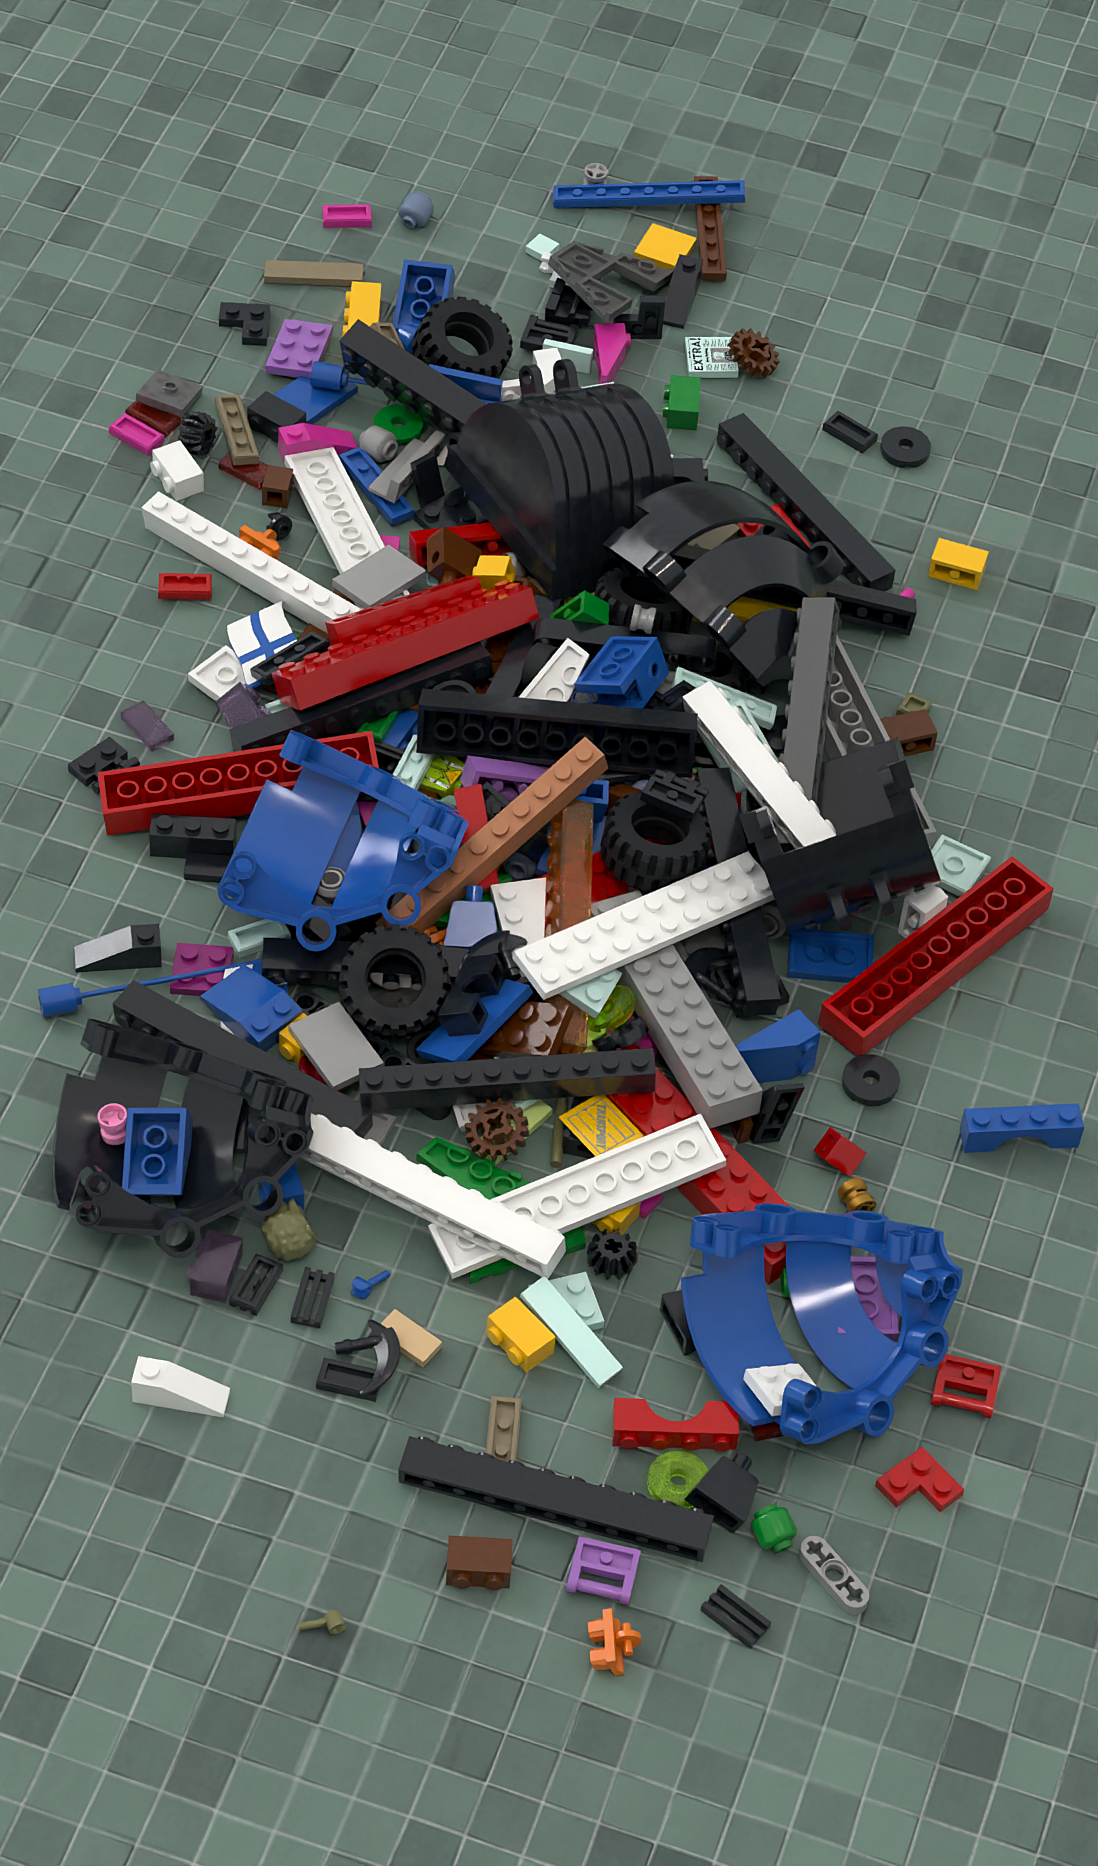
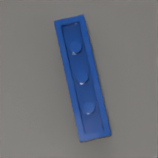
[339,447,414,526]

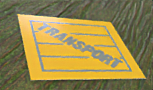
[559,1095,644,1157]

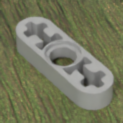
[799,1536,869,1615]

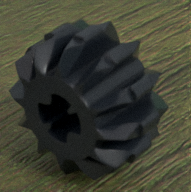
[178,411,217,456]
[587,1228,638,1280]

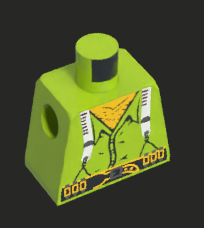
[419,755,465,801]

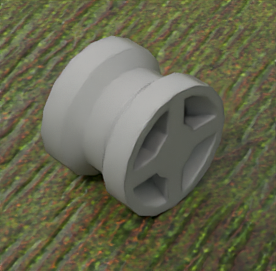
[583,163,608,185]
[629,604,656,635]

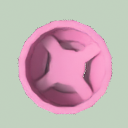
[97,1103,127,1145]

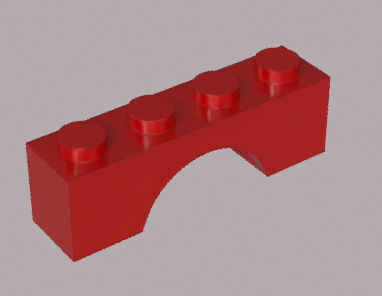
[612,1398,739,1452]

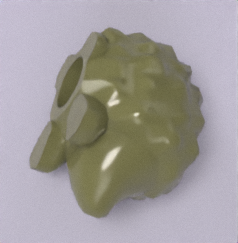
[261,1199,318,1261]

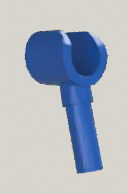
[350,1270,390,1299]

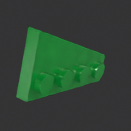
[416,1137,532,1200]

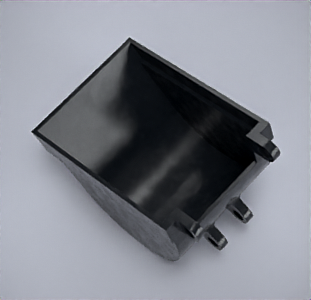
[444,359,674,600]
[739,737,941,933]

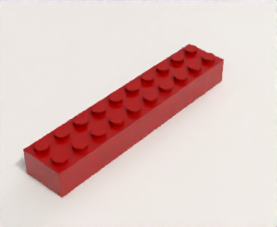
[272,580,540,710]
[97,731,379,836]
[818,856,1054,1056]
[605,1043,789,1285]

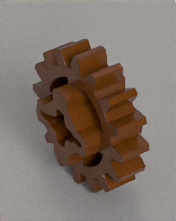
[728,328,780,378]
[465,1098,529,1162]

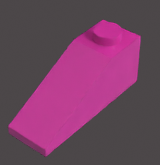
[593,323,631,384]
[278,423,358,462]

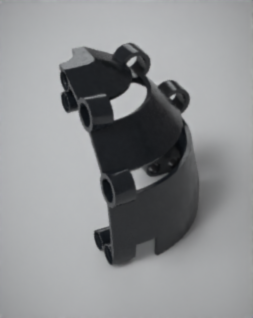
[602,481,844,687]
[52,1018,315,1258]

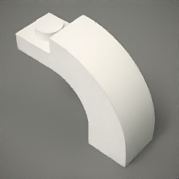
[502,348,561,401]

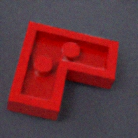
[875,1447,964,1512]

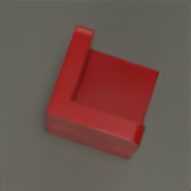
[813,1127,867,1176]

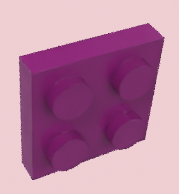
[170,943,234,996]

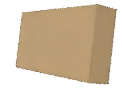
[381,1309,442,1367]

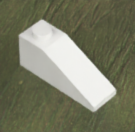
[131,1356,230,1418]

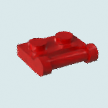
[931,1354,1001,1418]

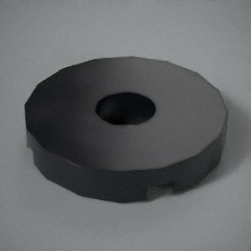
[880,426,931,468]
[842,1054,900,1106]

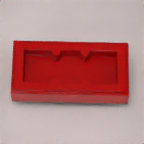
[158,573,212,600]

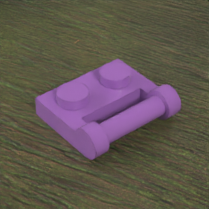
[566,1536,641,1606]

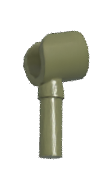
[298,1610,346,1635]

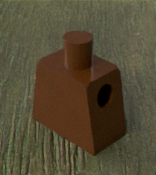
[427,526,482,584]

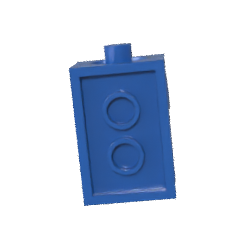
[574,636,670,708]

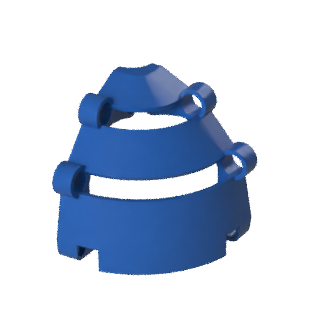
[217,730,469,951]
[681,1203,963,1444]

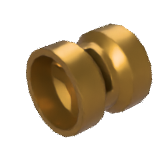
[837,1178,877,1212]

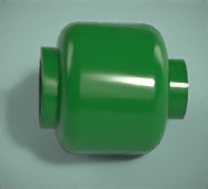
[751,1504,797,1554]

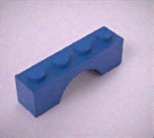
[960,1103,1084,1153]

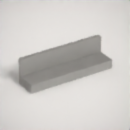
[368,430,445,504]

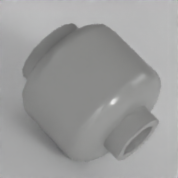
[359,425,398,463]

